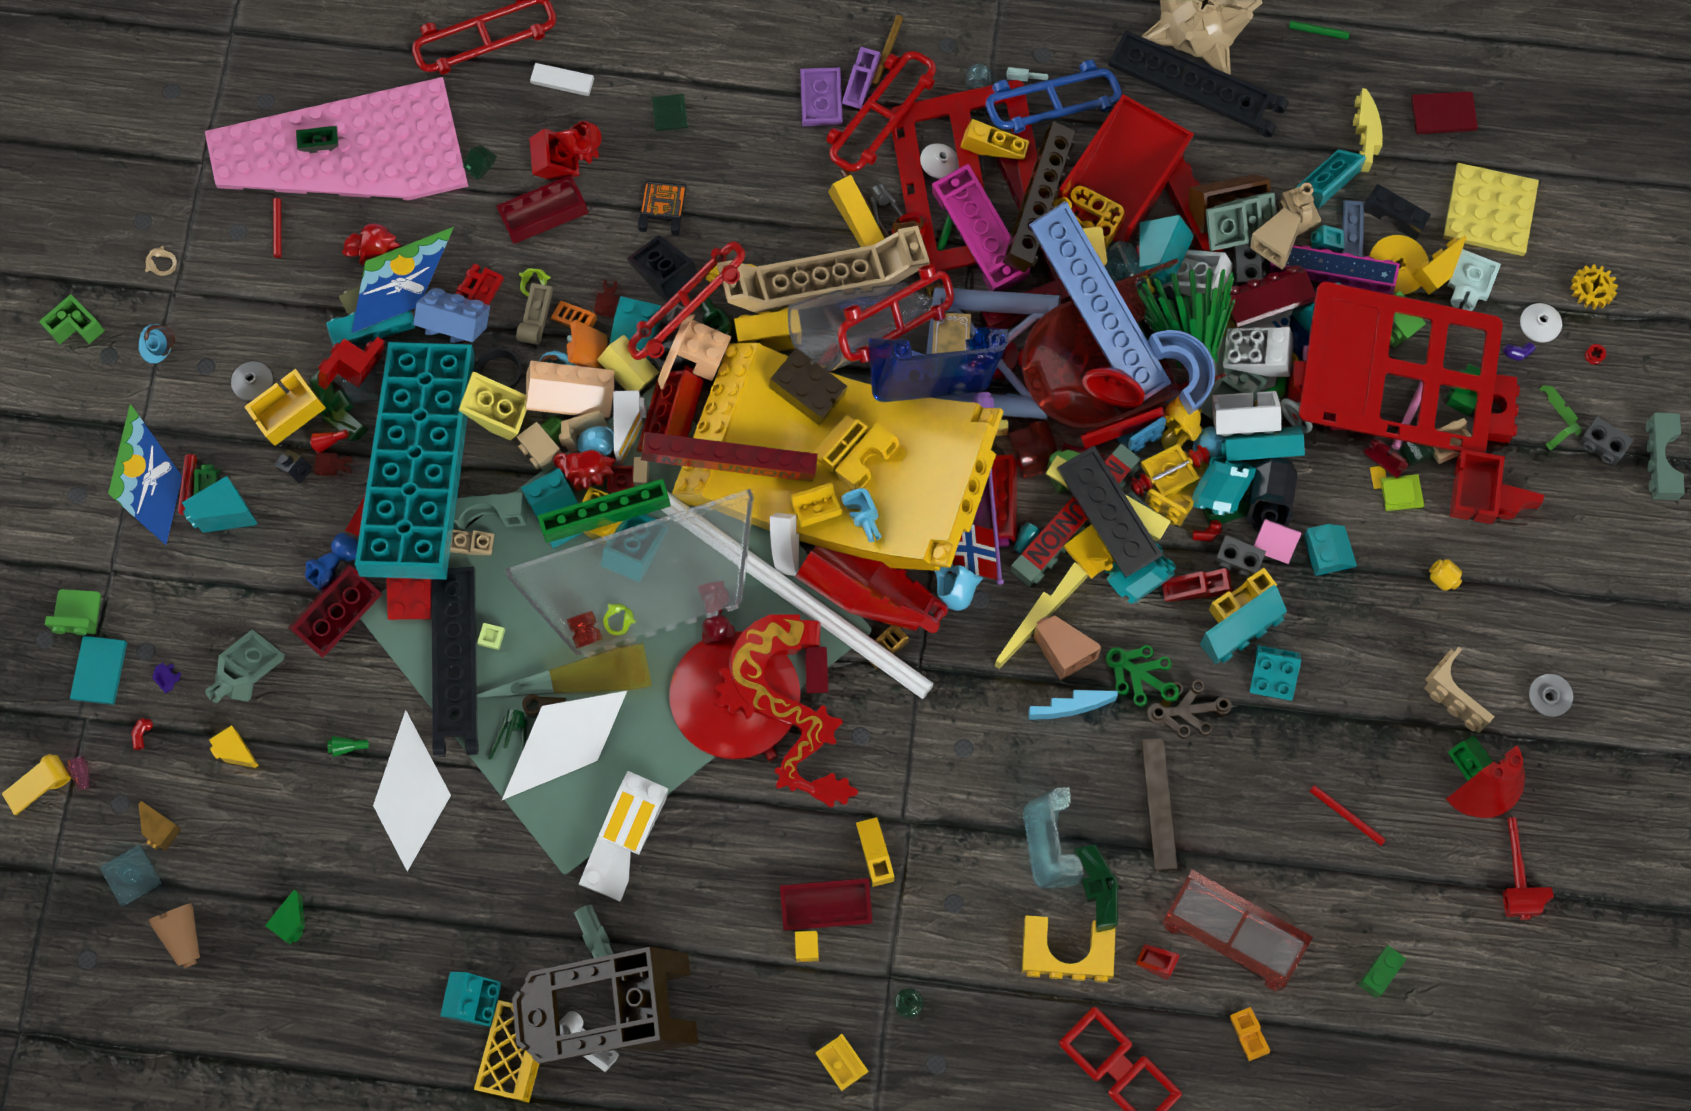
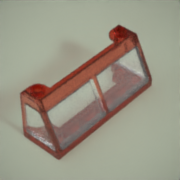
[1162,869,1313,991]

